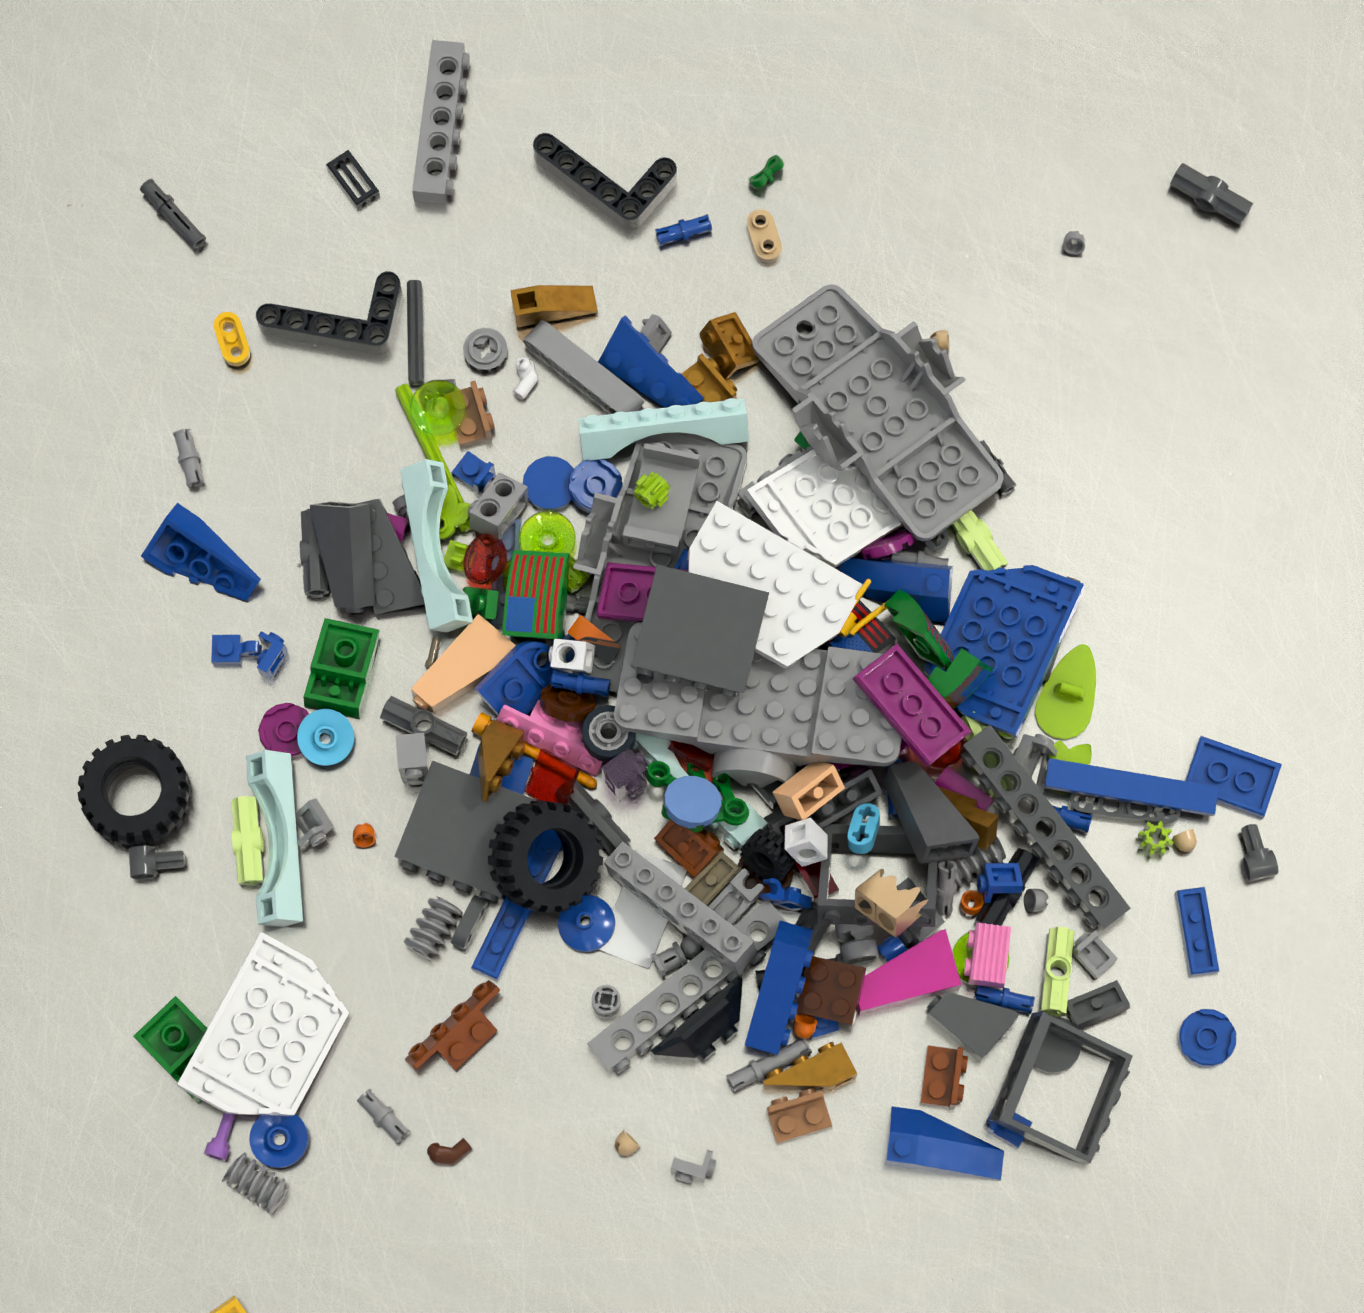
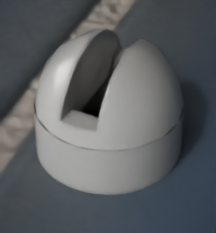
[1063,231,1085,255]
[1024,889,1049,912]

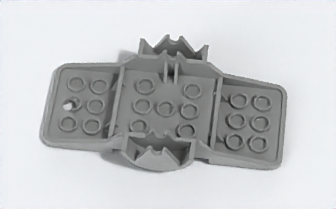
[752,284,1003,541]
[572,432,747,693]
[614,622,902,788]

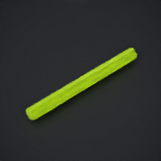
[395,384,472,532]

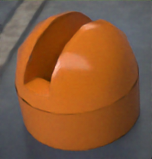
[353,823,376,848]
[960,890,984,916]
[793,1014,817,1039]

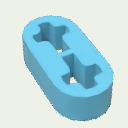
[847,803,880,854]

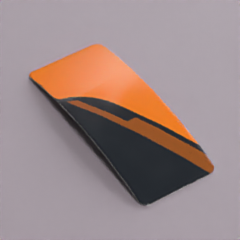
[568,615,621,664]

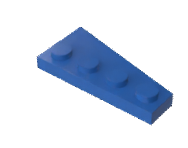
[598,315,704,408]

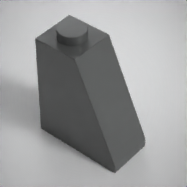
[927,991,1019,1063]

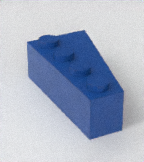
[745,920,814,1055]

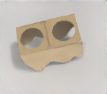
[855,869,928,938]

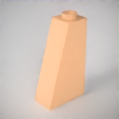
[411,614,516,714]

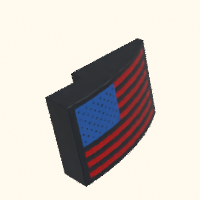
[821,600,896,654]

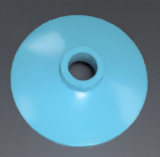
[297,709,354,766]

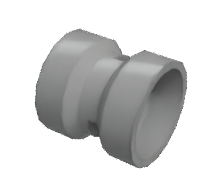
[592,985,621,1018]

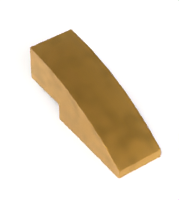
[938,786,998,850]

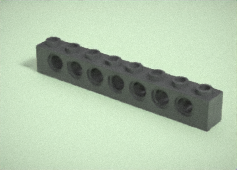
[959,725,1131,931]

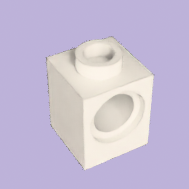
[549,639,595,674]
[785,818,828,867]

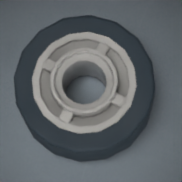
[581,705,636,762]

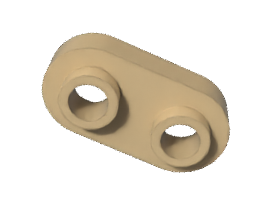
[746,209,782,263]

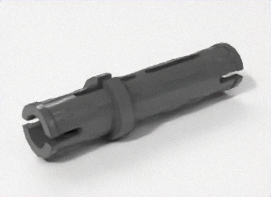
[140,179,206,249]

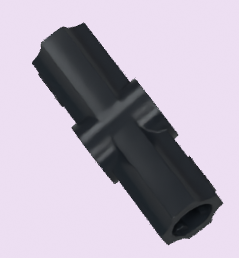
[974,847,1039,926]

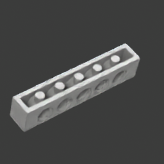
[412,40,470,204]
[604,841,758,975]

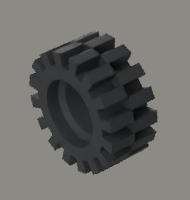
[740,829,796,882]

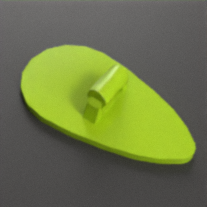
[1035,644,1096,740]

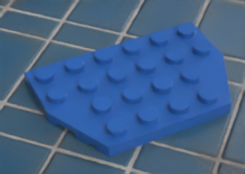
[924,565,1085,738]

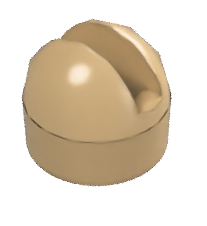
[930,330,950,352]
[1172,829,1197,852]
[614,1130,640,1156]

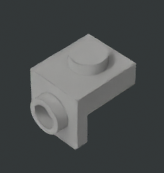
[1013,734,1058,777]
[295,798,334,847]
[1072,930,1118,979]
[670,1150,717,1183]

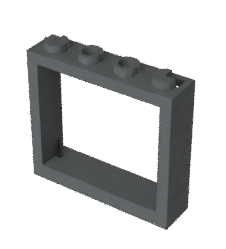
[817,824,939,927]
[989,1012,1133,1163]

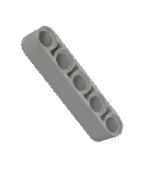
[523,320,644,414]

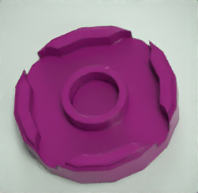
[860,530,915,560]
[258,703,309,759]

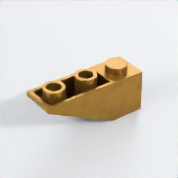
[510,285,598,327]
[478,719,526,802]
[763,1042,857,1091]

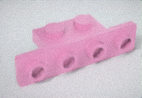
[497,700,603,775]

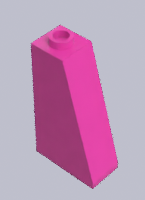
[858,929,962,1016]

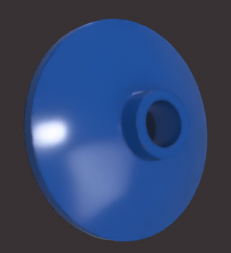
[558,895,615,952]
[249,1114,308,1168]

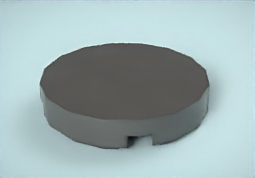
[1033,1017,1081,1074]

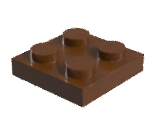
[796,956,867,1025]

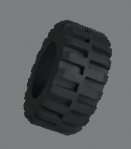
[77,735,191,847]
[488,800,604,913]

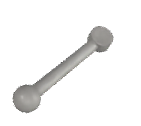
[1036,739,1054,793]

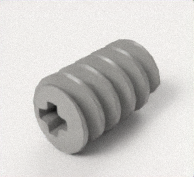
[944,836,1006,888]
[404,896,463,961]
[222,1152,288,1214]

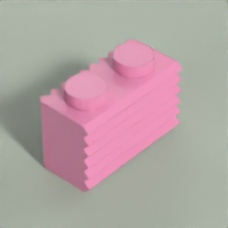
[964,922,1011,989]

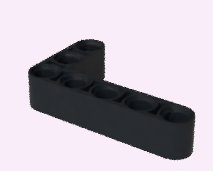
[533,133,677,230]
[256,271,402,355]

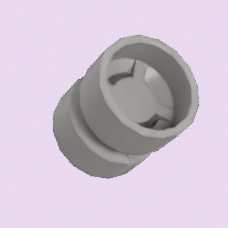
[835,924,879,965]

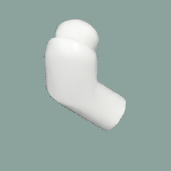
[513,357,538,400]

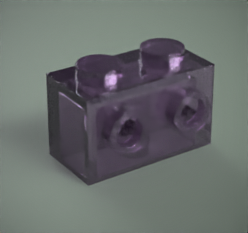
[601,747,648,802]

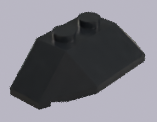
[650,976,743,1062]

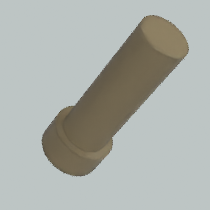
[425,637,441,668]

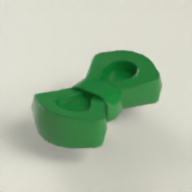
[749,155,784,189]

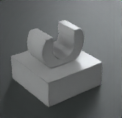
[638,314,672,352]

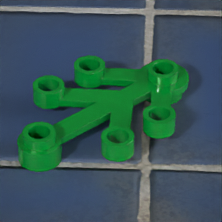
[646,760,749,832]

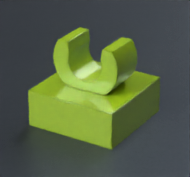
[444,540,477,576]

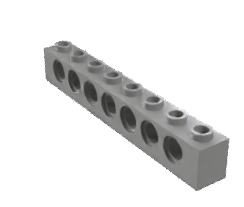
[587,901,787,1075]

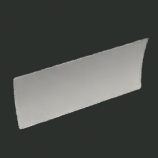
[599,850,687,968]

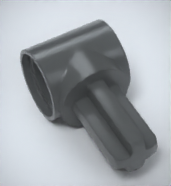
[1241,824,1279,882]
[129,846,185,879]

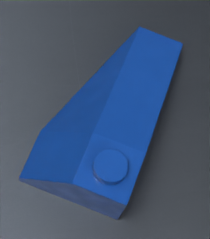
[141,503,261,601]
[840,557,953,622]
[884,1106,1004,1181]

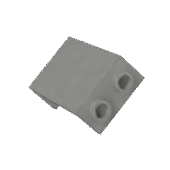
[622,443,700,557]

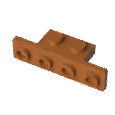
[405,980,500,1070]

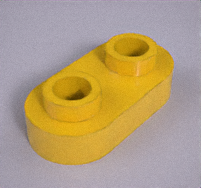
[213,312,250,366]

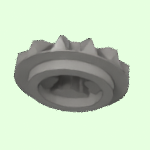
[463,328,507,371]

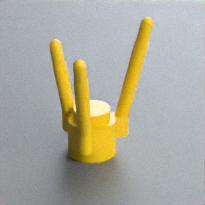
[838,579,887,638]

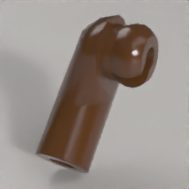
[427,1138,472,1165]

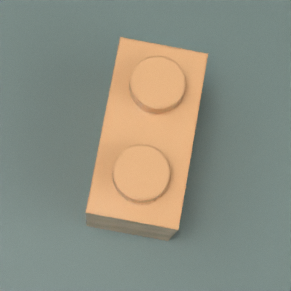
[773,762,845,820]

